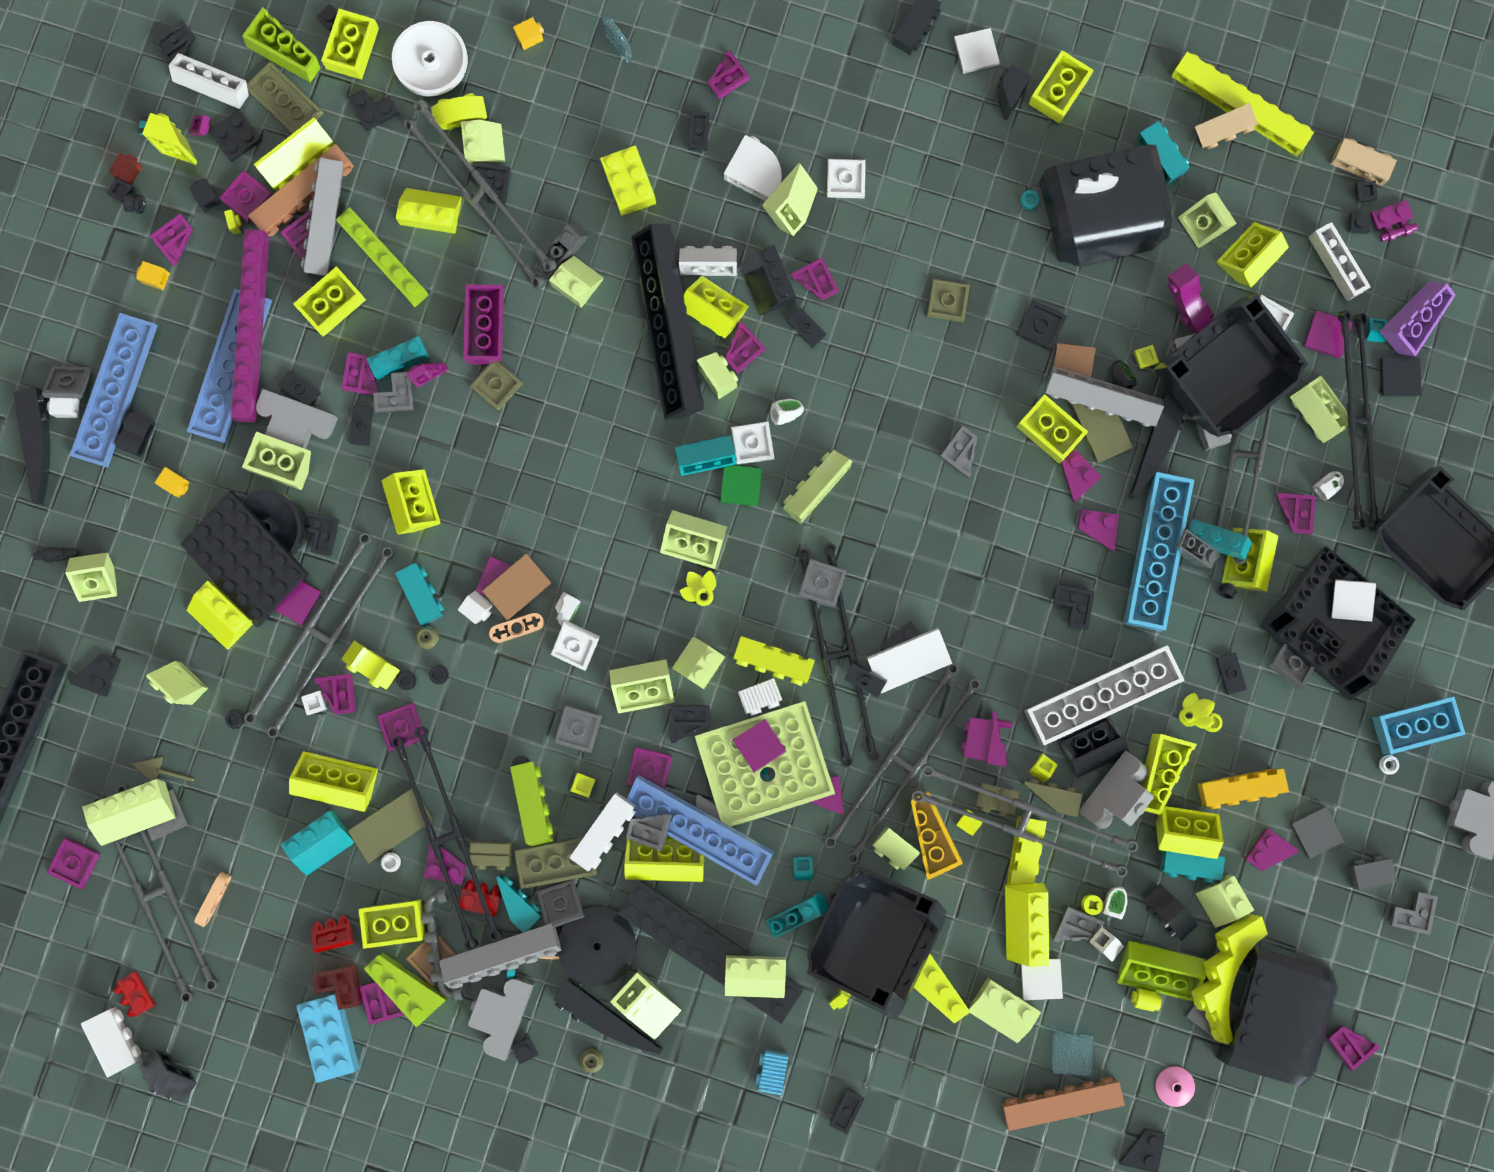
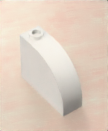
[724,135,782,201]

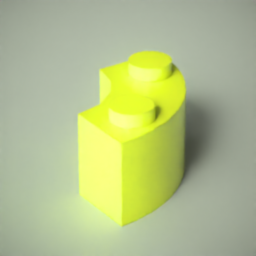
[431,93,487,131]
[341,640,400,689]

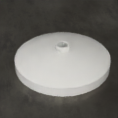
[392,21,468,96]

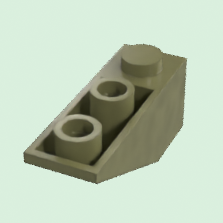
[1022,778,1082,817]

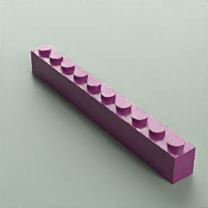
[231,229,270,423]

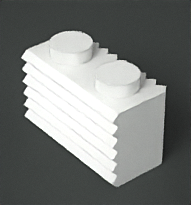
[738,678,782,716]

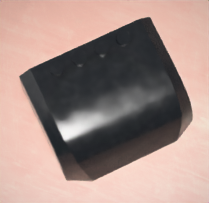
[1039,144,1172,267]
[1154,294,1308,437]
[1376,466,1494,610]
[807,867,947,1020]
[1217,947,1338,1086]

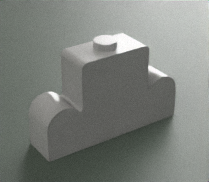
[256,389,338,449]
[1079,750,1154,829]
[1447,780,1494,860]
[468,977,535,1061]

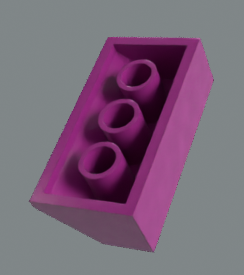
[463,284,504,365]

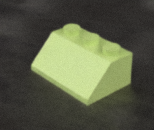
[1290,376,1348,443]
[242,432,311,490]
[660,510,727,569]
[609,659,675,713]
[725,955,786,998]
[968,977,1041,1043]

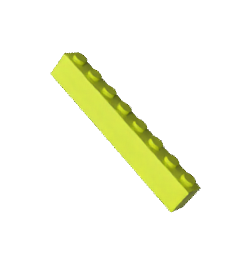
[1171,52,1314,157]

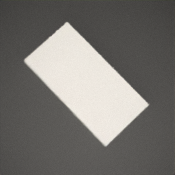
[867,628,952,693]

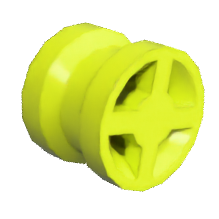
[1081,894,1103,915]

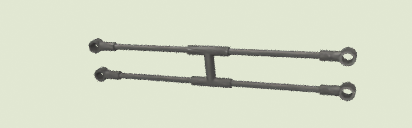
[404,100,556,288]
[1215,405,1273,564]
[244,533,394,738]
[825,663,981,864]
[912,763,1138,877]
[92,785,219,1003]

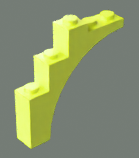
[1191,913,1268,1045]

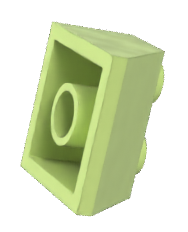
[461,120,505,165]
[1178,192,1237,248]
[549,256,604,308]
[697,352,738,399]
[65,552,117,602]
[672,636,725,689]
[872,827,920,870]
[1195,874,1254,928]

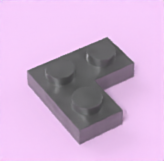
[373,372,414,413]
[1389,892,1438,935]

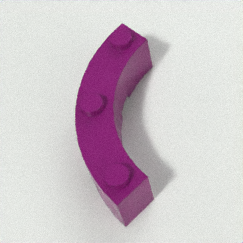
[1167,263,1213,334]

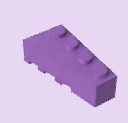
[1380,281,1456,357]

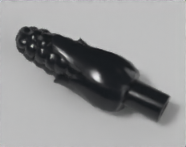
[33,547,79,563]

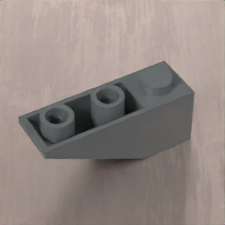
[535,223,590,279]
[1177,529,1219,569]

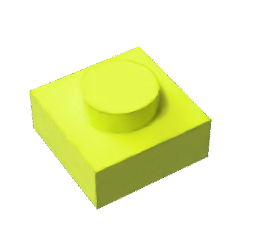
[224,210,242,235]
[1133,345,1159,370]
[571,773,596,798]
[828,993,849,1010]

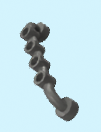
[421,886,464,1001]

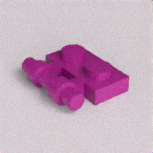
[1370,200,1418,242]

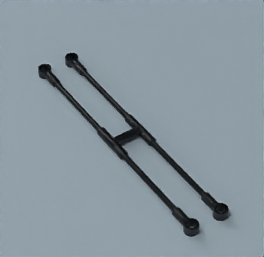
[1338,310,1379,531]
[798,543,880,767]
[391,726,503,951]

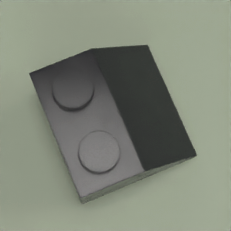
[997,65,1031,121]

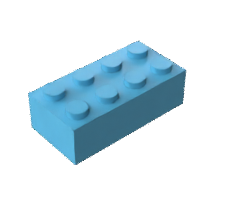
[1372,697,1465,754]
[296,991,360,1083]

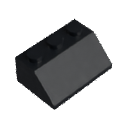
[739,245,796,316]
[1057,716,1129,778]

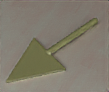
[131,757,194,781]

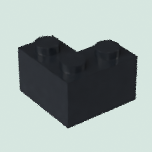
[1143,884,1198,941]
[139,1048,197,1102]

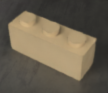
[1195,103,1258,150]
[1330,138,1397,186]

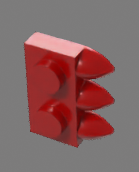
[459,879,501,916]
[312,915,354,953]
[113,971,156,1017]

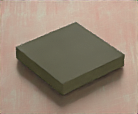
[926,279,970,323]
[469,362,523,412]

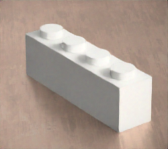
[169,53,249,109]
[1308,222,1371,301]
[570,792,636,872]

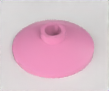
[1155,1066,1195,1107]

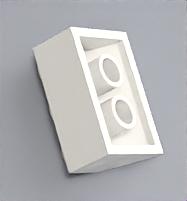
[679,246,737,276]
[81,1007,142,1077]

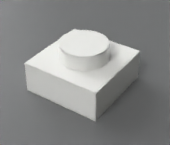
[301,691,327,715]

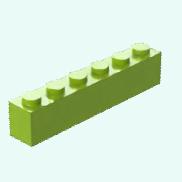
[336,207,429,307]

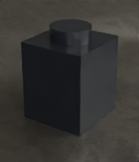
[189,178,221,212]

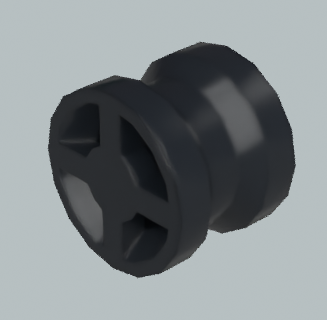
[123,193,145,214]

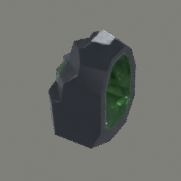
[1111,360,1137,389]

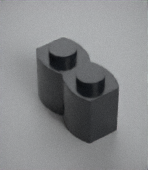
[115,412,156,458]

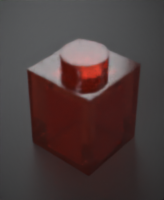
[108,153,142,185]

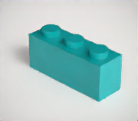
[1136,121,1190,185]
[367,336,430,381]
[675,435,737,476]
[1189,519,1252,560]
[395,563,445,626]
[1160,850,1225,883]

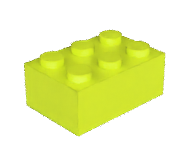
[321,9,379,80]
[1029,50,1094,124]
[600,145,656,216]
[293,266,366,337]
[1016,394,1088,464]
[1156,806,1224,859]
[359,899,425,949]

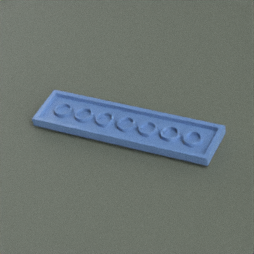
[187,289,272,443]
[69,313,158,468]
[627,775,774,886]

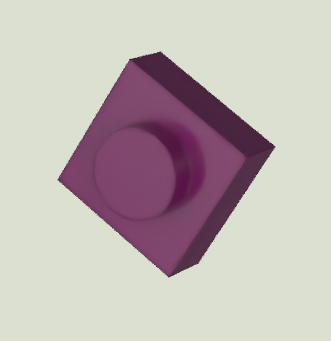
[189,115,210,136]

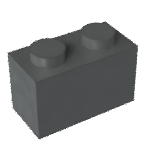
[1347,855,1397,890]

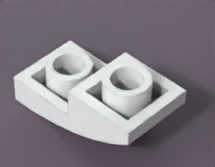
[1075,173,1118,193]

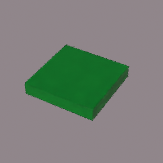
[720,465,762,507]

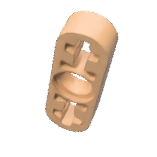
[489,613,544,643]
[194,872,231,927]

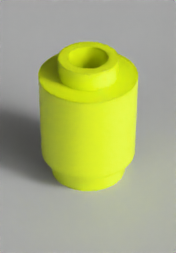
[1131,988,1162,1012]

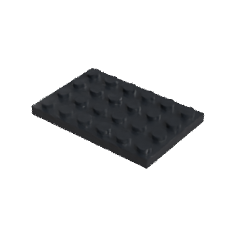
[180,491,309,627]

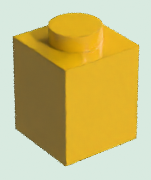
[513,17,544,50]
[136,261,170,290]
[154,467,190,498]

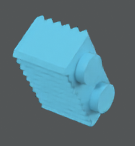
[755,1049,789,1095]

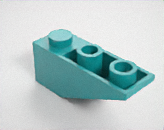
[496,875,543,933]
[766,891,829,938]

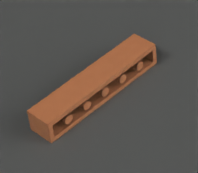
[248,144,354,236]
[1001,1077,1125,1131]

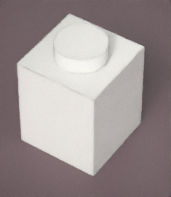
[47,398,80,418]
[458,591,493,624]
[1090,927,1124,961]

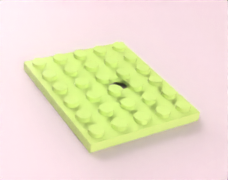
[695,701,835,827]

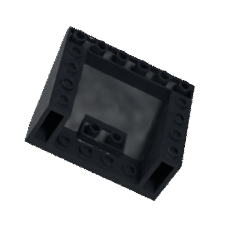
[1260,546,1416,700]

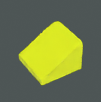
[1029,753,1058,783]
[956,809,983,836]

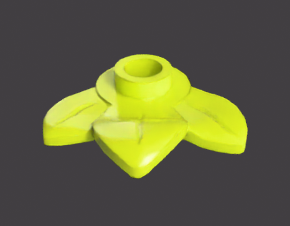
[680,571,716,606]
[1179,693,1215,729]

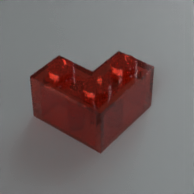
[312,964,363,1010]

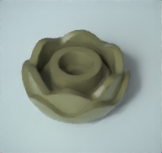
[415,625,439,649]
[579,1048,604,1073]

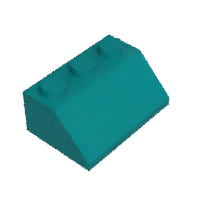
[280,810,355,876]

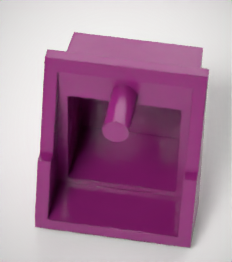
[961,711,1012,767]

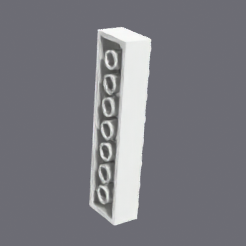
[1024,645,1184,746]

